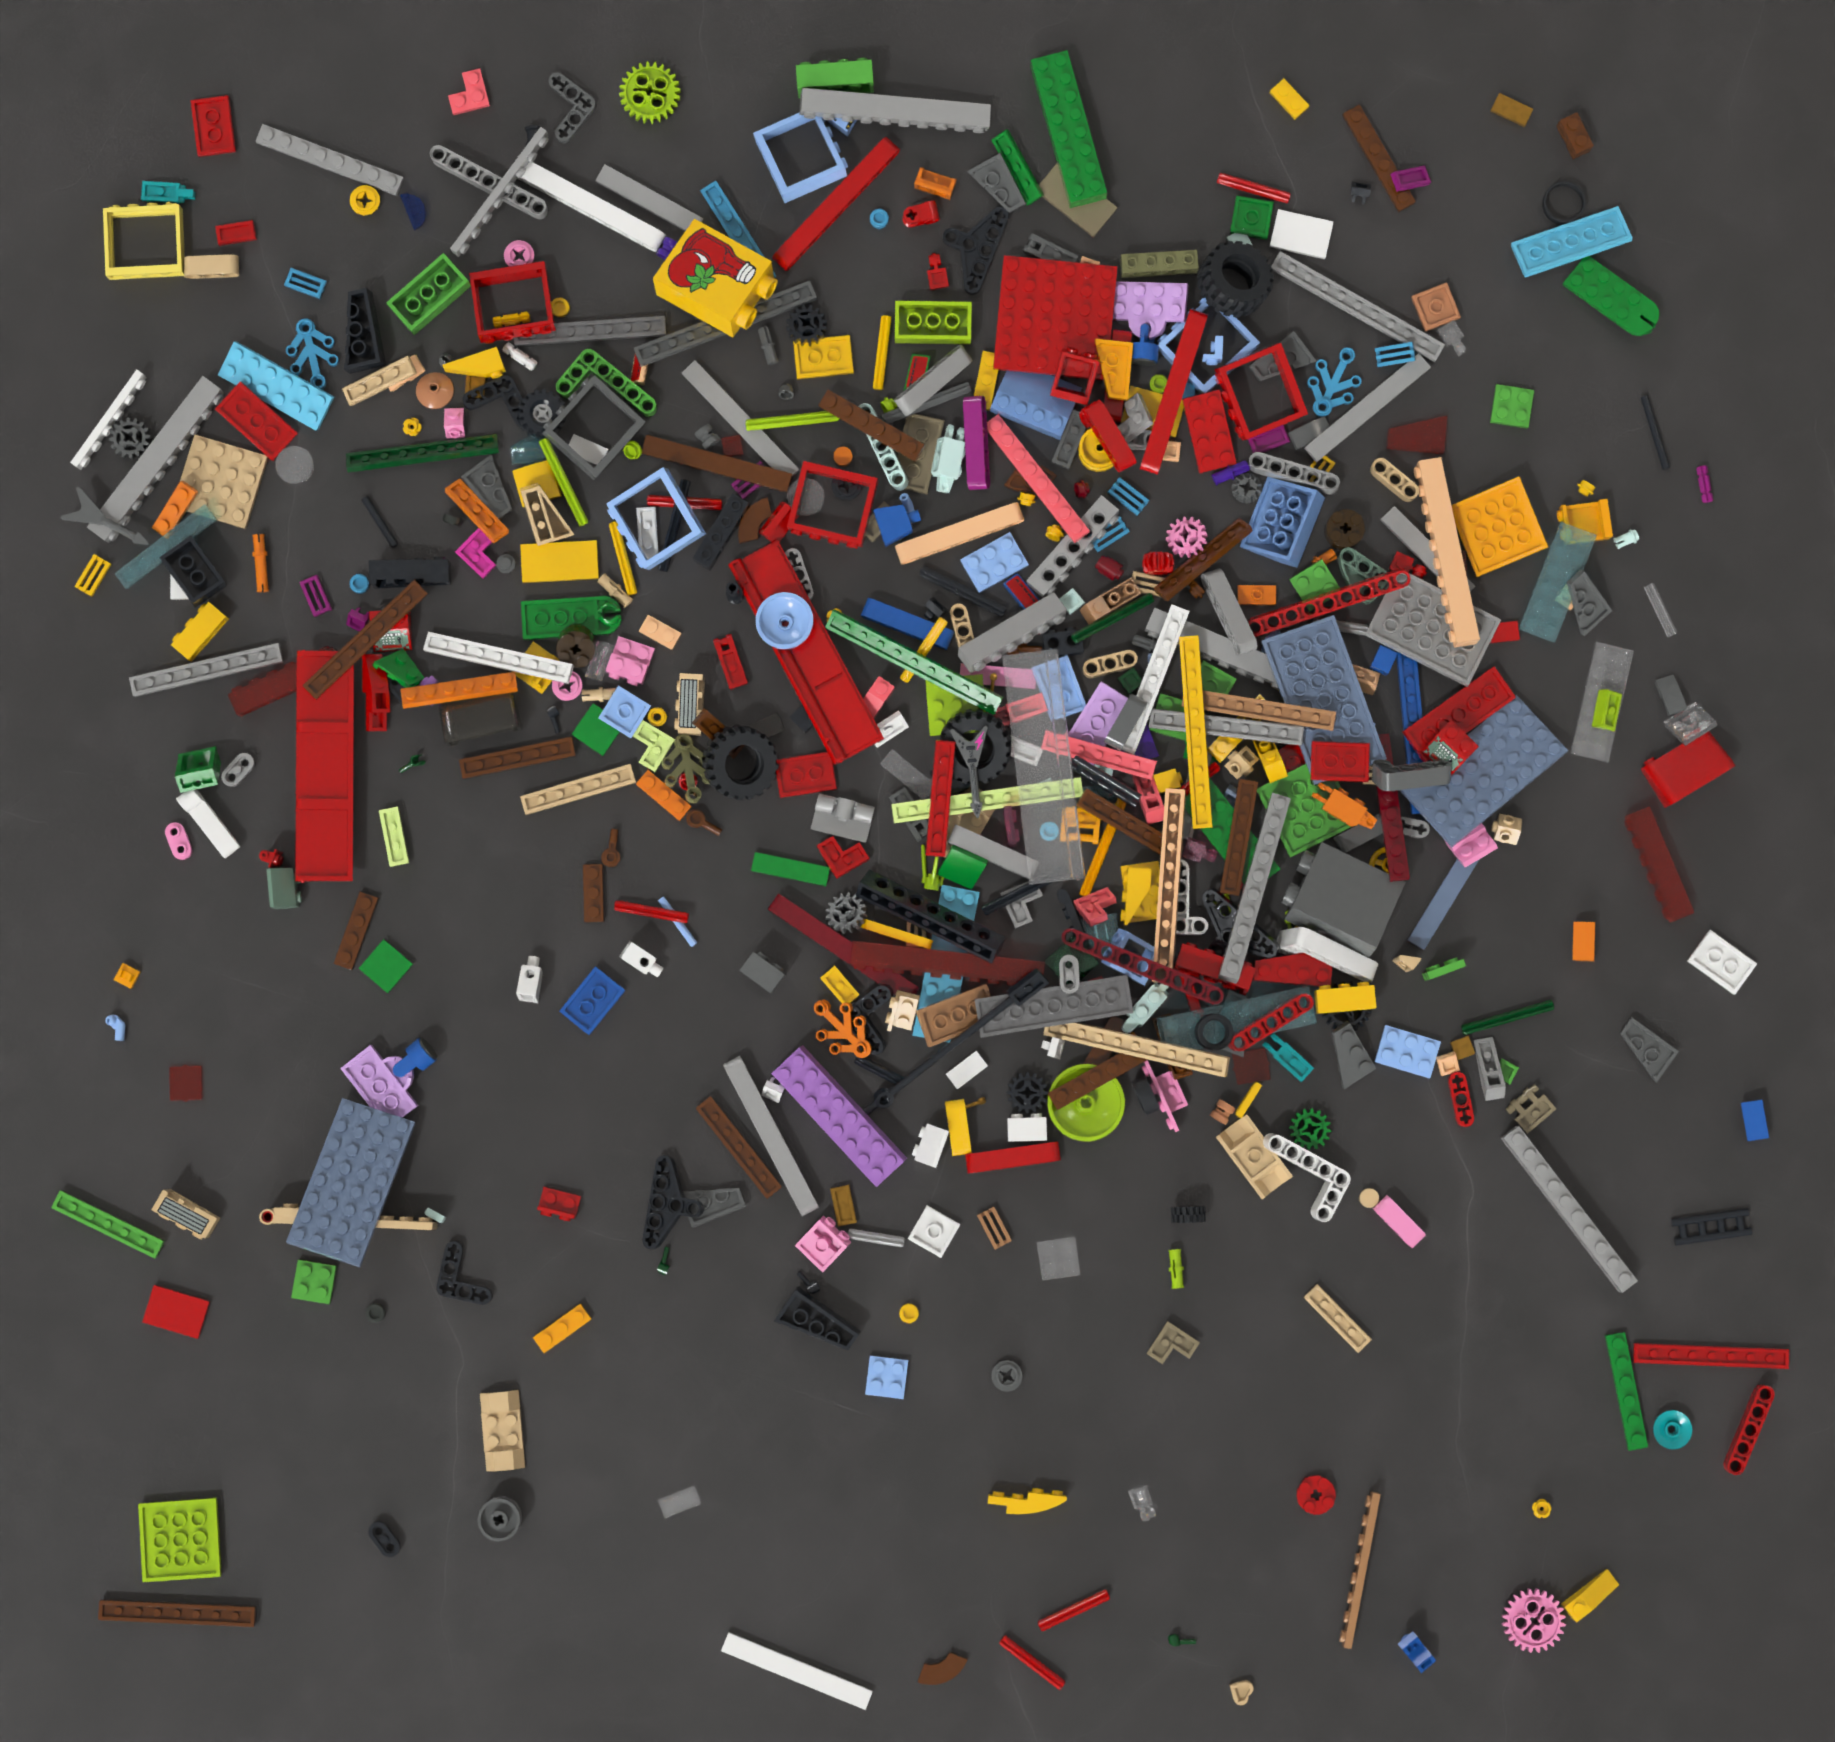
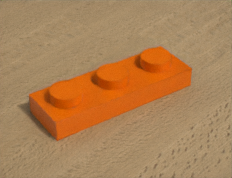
[152,481,198,539]
[636,770,692,821]

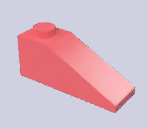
[863,676,895,719]
[1131,774,1164,825]

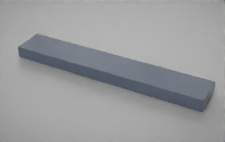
[1407,859,1479,950]

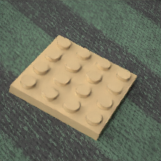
[179,435,268,529]

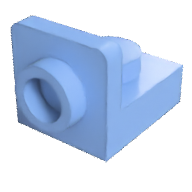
[1202,336,1223,365]

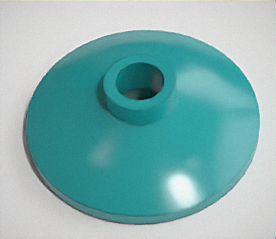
[1653,1410,1692,1449]

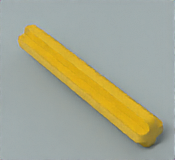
[873,315,891,390]
[609,521,637,595]
[900,617,948,683]

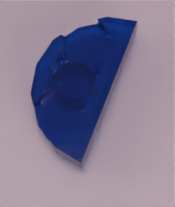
[400,193,426,231]

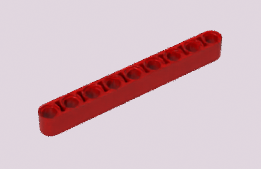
[772,137,900,271]
[1140,309,1208,475]
[1247,568,1411,637]

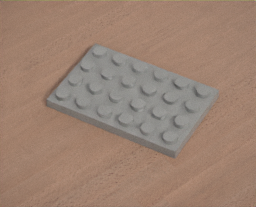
[1365,573,1501,687]

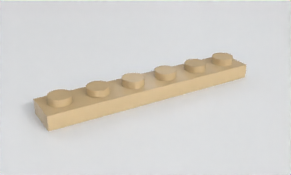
[520,764,636,815]

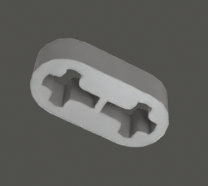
[1401,817,1430,838]

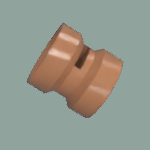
[1210,1099,1236,1125]

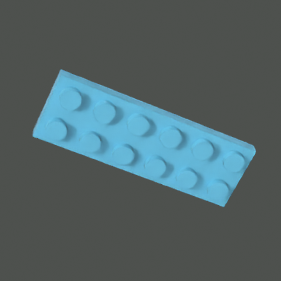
[1511,206,1633,278]
[218,341,334,431]

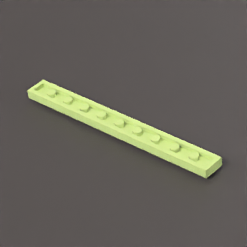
[891,777,1083,823]

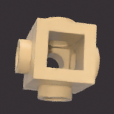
[1225,746,1259,780]
[1491,814,1522,845]

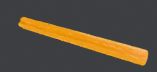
[1079,798,1127,897]

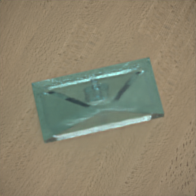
[510,436,547,464]

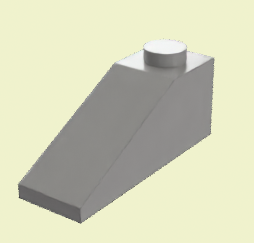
[1474,1037,1506,1101]

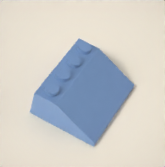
[990,371,1082,440]
[1240,477,1325,568]

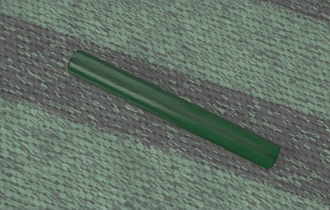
[1071,593,1154,643]
[1461,1000,1554,1035]

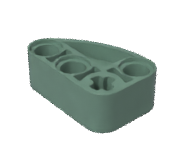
[1338,547,1388,604]

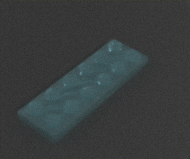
[1519,522,1597,643]

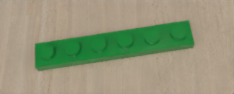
[1605,1332,1648,1451]

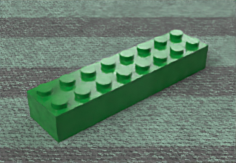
[1030,50,1107,208]

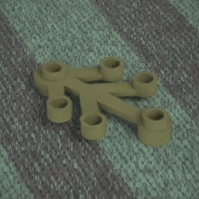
[662,734,710,804]

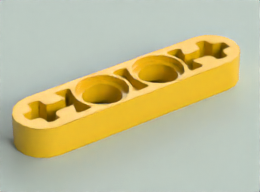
[861,919,933,950]

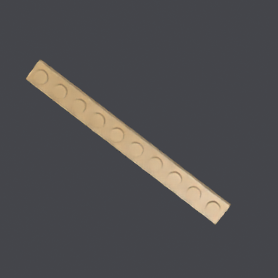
[1044,1022,1230,1077]

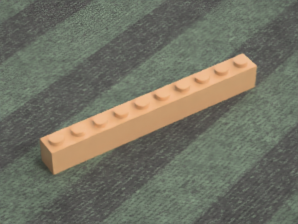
[1414,457,1480,648]
[1152,788,1186,983]

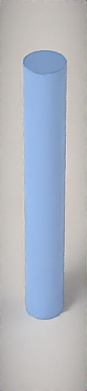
[658,896,697,947]

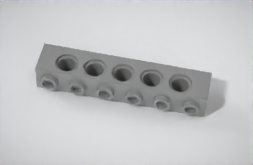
[1026,495,1119,598]

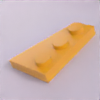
[1094,339,1133,401]

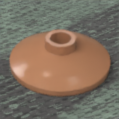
[416,372,454,409]

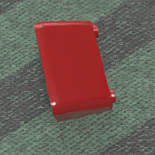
[1641,728,1736,808]

